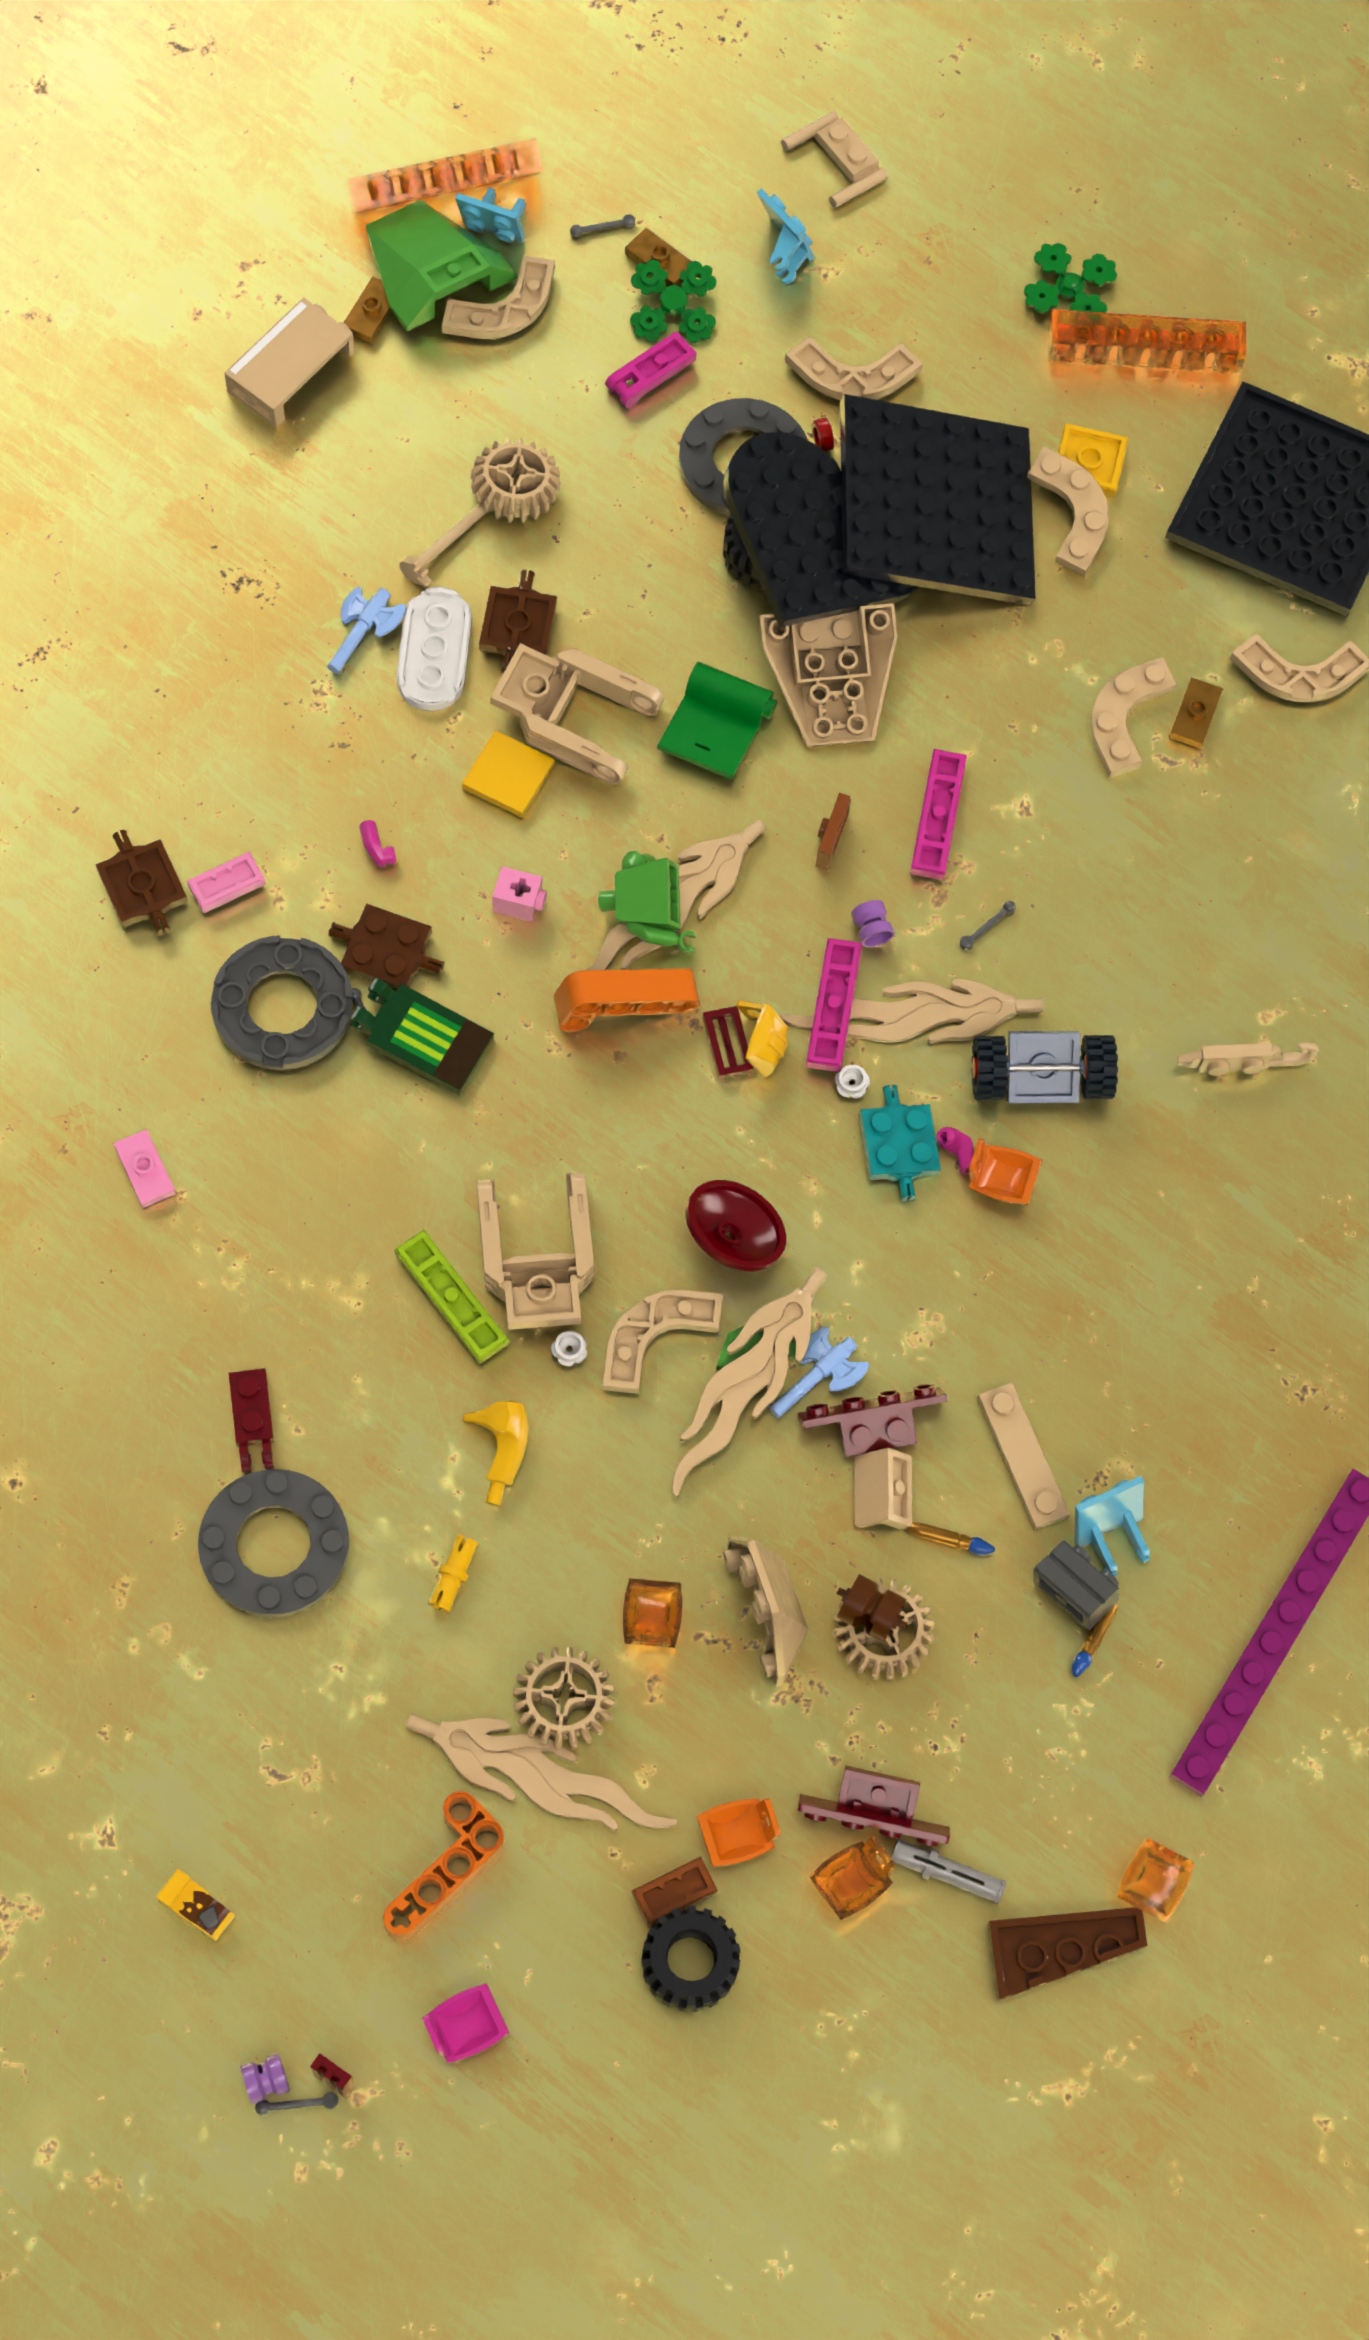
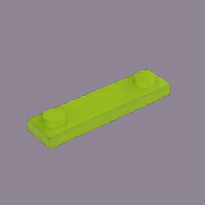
[394,1230,509,1364]

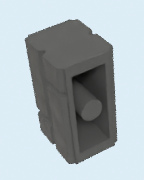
[1033,1540,1120,1630]

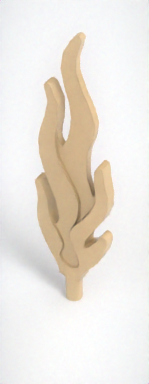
[587,819,766,970]
[780,979,1043,1044]
[673,1267,827,1497]
[406,1714,677,1831]

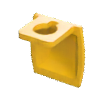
[736,1000,790,1078]

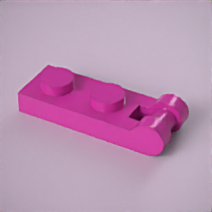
[605,331,697,408]

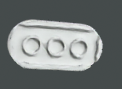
[397,587,472,711]

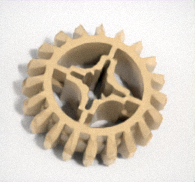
[471,438,561,524]
[833,1578,935,1680]
[513,1646,615,1750]

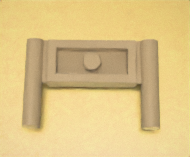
[781,111,888,208]

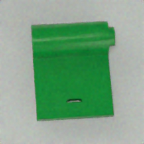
[657,661,777,780]

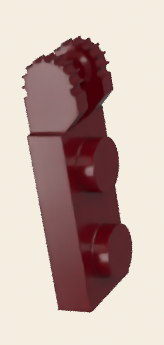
[229,1368,274,1472]

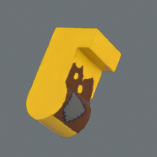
[156,1869,235,1941]

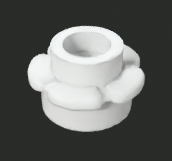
[835,1065,870,1098]
[551,1331,587,1366]

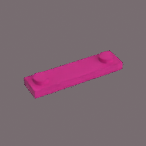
[910,749,967,880]
[806,938,862,1072]

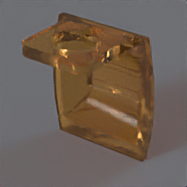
[623,1578,682,1648]
[809,1836,896,1920]
[1117,1838,1194,1923]

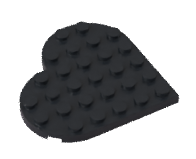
[723,432,919,627]

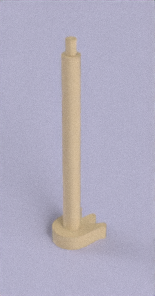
[399,503,486,588]

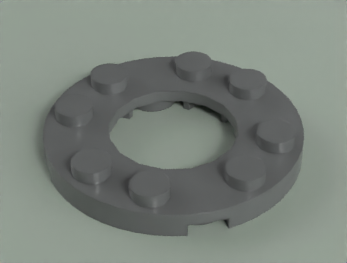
[679,398,808,516]
[211,935,353,1070]
[198,1469,349,1618]

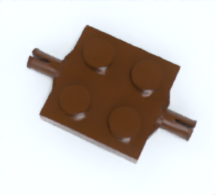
[479,569,557,673]
[95,830,188,936]
[328,903,445,990]

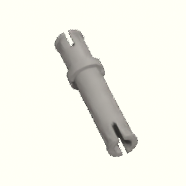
[889,1838,1006,1904]

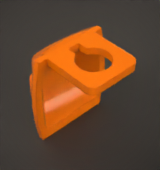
[969,1138,1042,1205]
[697,1798,781,1867]

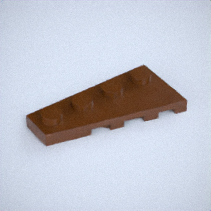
[987,1907,1148,2002]

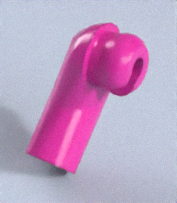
[359,820,396,868]
[936,1127,974,1174]

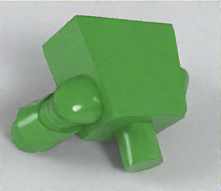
[598,851,697,953]

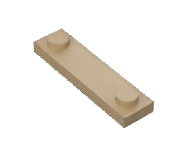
[977,1383,1070,1531]

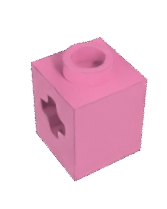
[492,867,547,922]

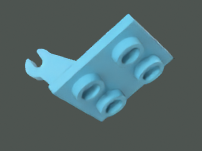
[455,187,526,243]
[757,188,815,284]
[1074,1476,1150,1576]

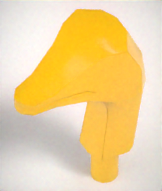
[462,1400,529,1506]

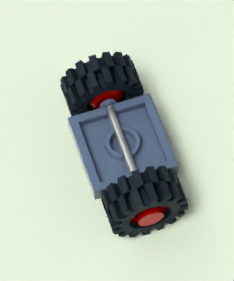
[971,1031,1118,1103]

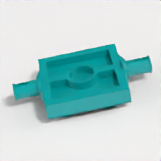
[858,1085,941,1202]

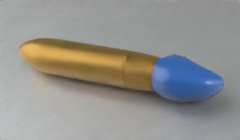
[906,1522,995,1556]
[1071,1603,1119,1677]

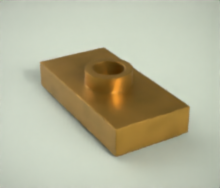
[625,228,692,286]
[343,276,392,344]
[1169,677,1223,749]

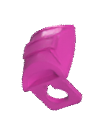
[422,1983,509,2063]

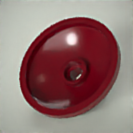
[685,1180,786,1272]

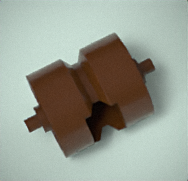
[836,1574,907,1643]

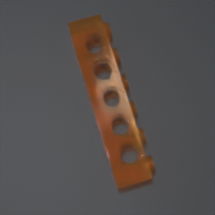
[345,138,543,215]
[1048,309,1246,374]

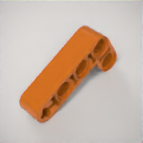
[553,969,700,1032]
[383,1791,504,1942]

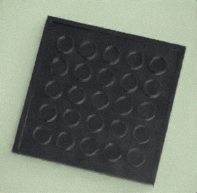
[1165,381,1369,617]
[840,394,1036,605]

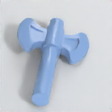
[327,587,406,674]
[769,1327,869,1418]

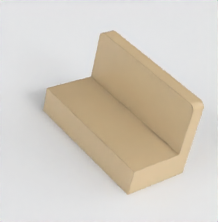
[854,1448,912,1530]

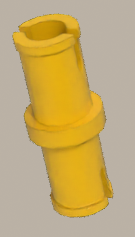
[428,1534,479,1613]

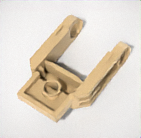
[490,643,664,784]
[476,1172,594,1330]

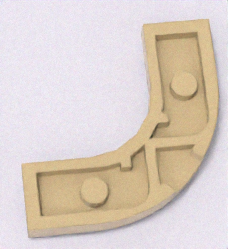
[442,255,555,339]
[785,336,923,400]
[1027,446,1108,576]
[1230,633,1369,702]
[1090,657,1177,778]
[602,1290,723,1394]

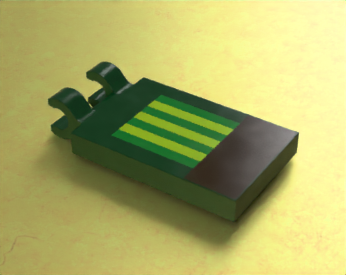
[350,978,494,1096]

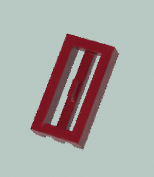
[703,1006,754,1081]
[310,2053,356,2099]

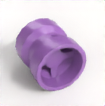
[851,900,895,947]
[240,2053,290,2104]

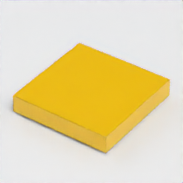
[1058,423,1129,498]
[462,730,555,818]

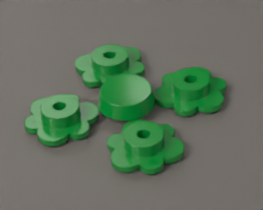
[1024,243,1117,324]
[630,260,717,343]

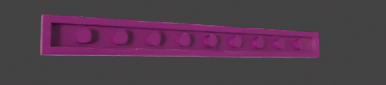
[1169,1469,1369,1797]

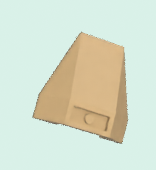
[759,603,898,747]
[723,1535,808,1686]

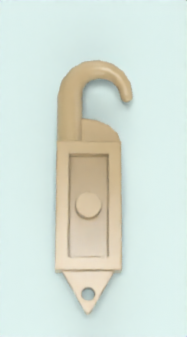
[1177,1042,1319,1076]

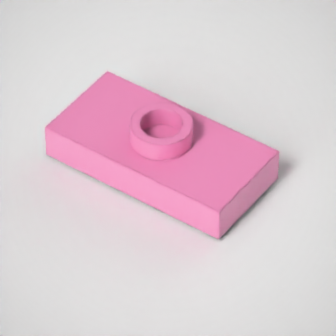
[187,851,266,914]
[113,1129,176,1208]

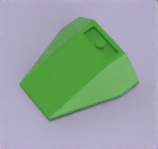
[366,200,517,331]

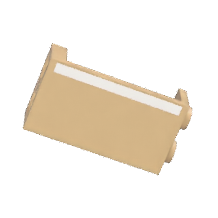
[224,297,354,428]

